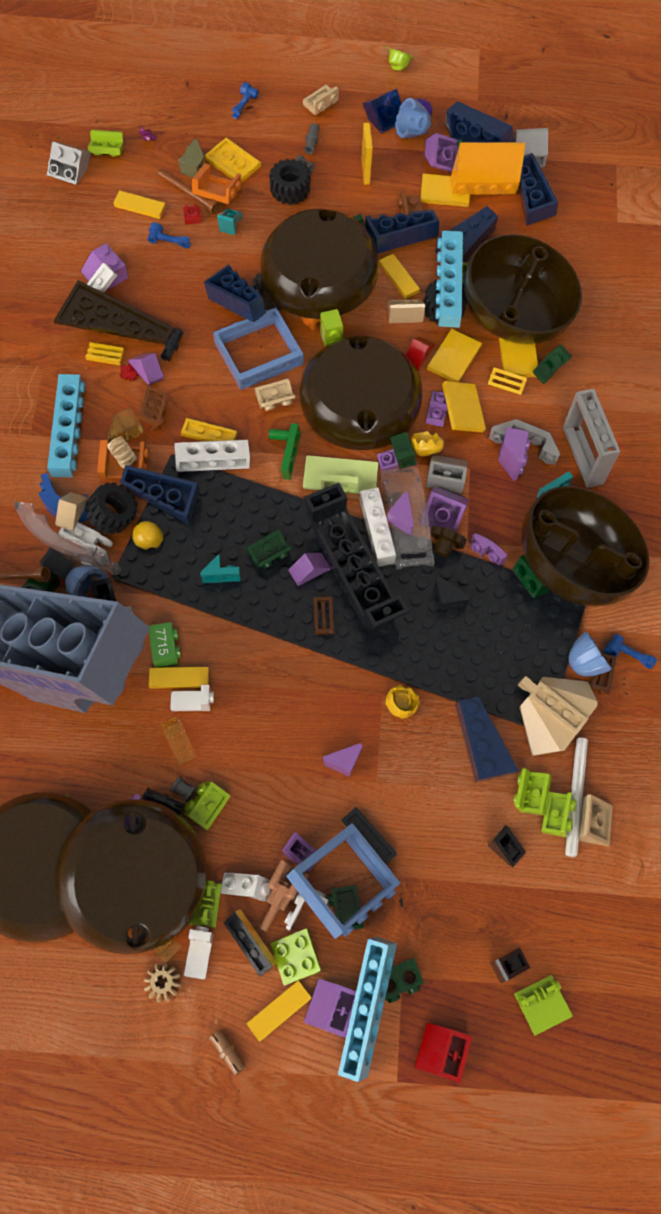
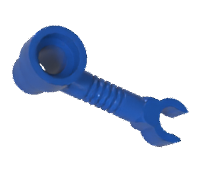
[232,82,259,119]
[147,222,191,249]
[603,634,657,669]

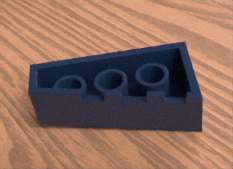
[446,101,514,143]
[519,153,558,226]
[435,206,498,263]
[365,210,439,253]
[204,265,266,323]
[120,465,200,524]
[456,696,519,783]

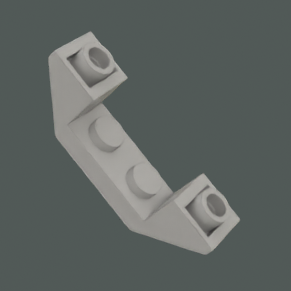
[489,419,560,465]

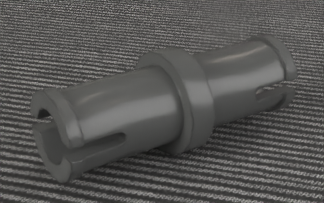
[304,123,320,154]

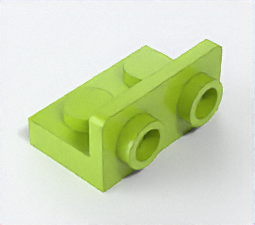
[183,781,231,830]

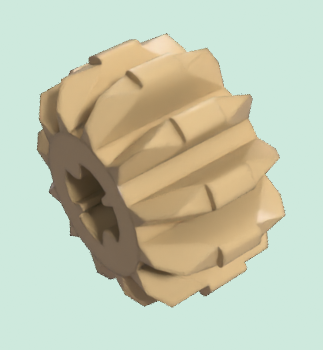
[107,436,137,468]
[144,963,181,1002]

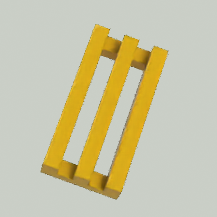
[85,342,125,366]
[488,367,527,395]

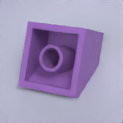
[81,243,128,292]
[419,486,470,532]

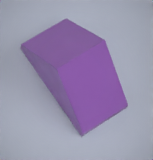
[129,353,164,385]
[387,492,414,535]
[288,553,331,586]
[322,743,362,777]
[282,832,316,873]

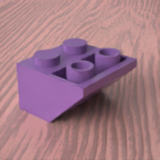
[498,427,531,481]
[304,979,356,1038]

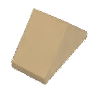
[55,492,88,531]

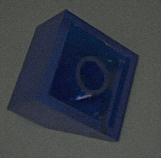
[363,89,402,133]

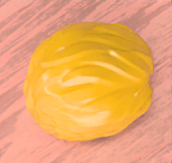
[411,431,444,456]
[385,685,420,719]

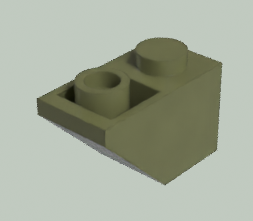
[179,139,205,178]

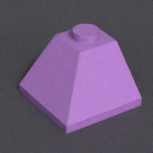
[425,133,459,173]

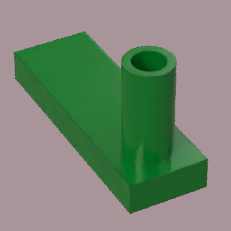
[269,423,301,480]

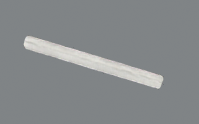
[565,737,588,857]

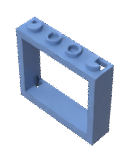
[213,308,304,390]
[286,823,400,939]

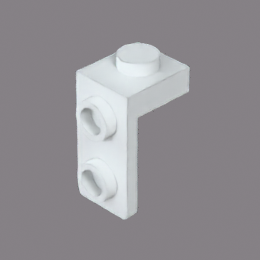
[170,685,214,711]
[221,872,272,902]
[284,890,329,931]
[184,926,213,979]

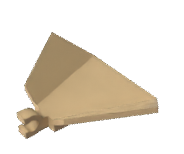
[518,676,598,756]

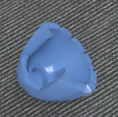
[395,98,431,138]
[65,566,108,598]
[568,631,612,677]

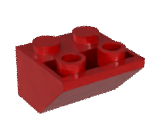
[414,1023,472,1083]

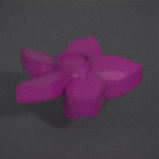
[139,126,156,141]

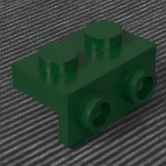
[246,529,292,569]
[328,885,364,931]

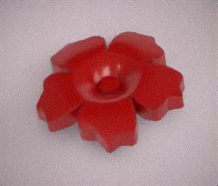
[120,363,139,381]

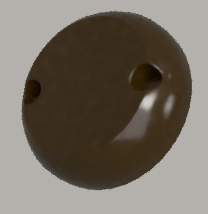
[260,209,379,319]
[464,234,582,344]
[300,336,422,450]
[522,486,650,607]
[0,792,92,943]
[54,799,207,954]

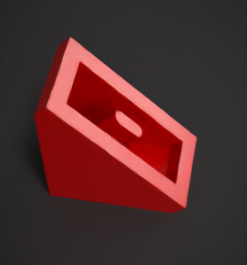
[406,337,435,371]

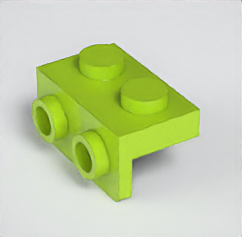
[88,130,124,157]
[514,768,552,816]
[541,792,577,837]

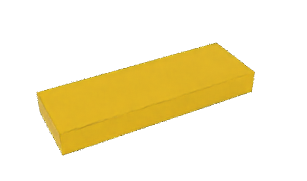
[113,190,166,219]
[379,254,420,299]
[181,418,238,442]
[149,667,209,689]
[246,980,312,1042]

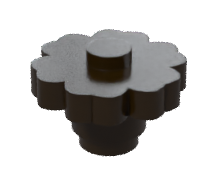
[429,526,467,558]

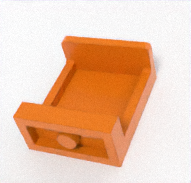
[192,163,242,204]
[97,440,149,481]

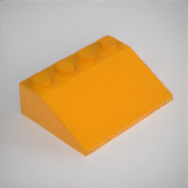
[450,143,525,195]

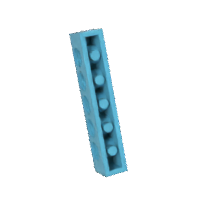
[435,231,463,328]
[47,374,86,478]
[338,937,397,1082]

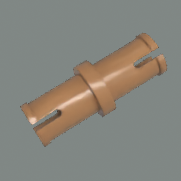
[209,1029,246,1076]

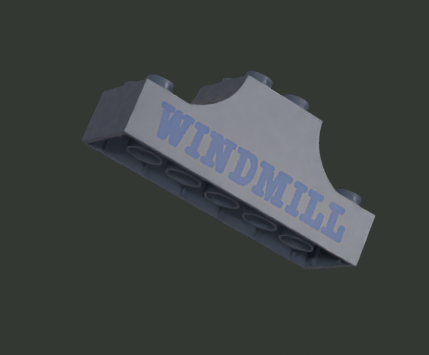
[0,585,150,713]

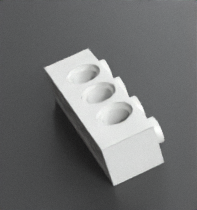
[174,440,250,472]
[359,488,396,567]

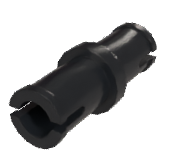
[160,328,184,362]
[142,787,185,815]

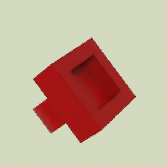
[183,204,201,225]

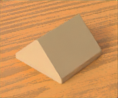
[387,299,425,323]
[579,794,613,846]

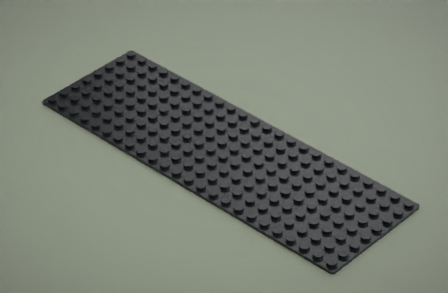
[112,455,586,726]

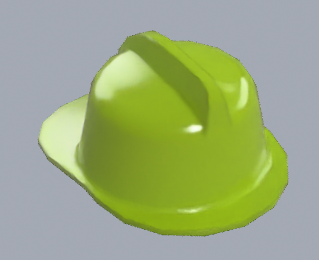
[385,46,414,71]

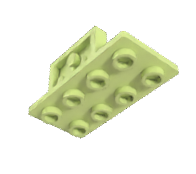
[303,456,378,494]

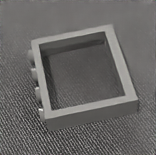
[562,388,621,488]

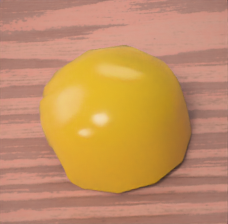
[132,521,163,550]

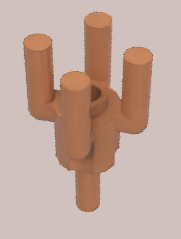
[260,860,310,932]

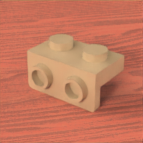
[303,85,339,115]
[254,379,296,411]

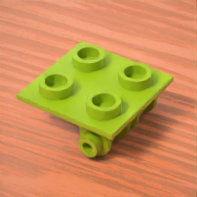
[189,881,222,928]
[270,928,322,986]
[514,975,573,1036]

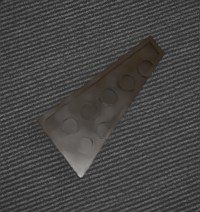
[54,280,173,345]

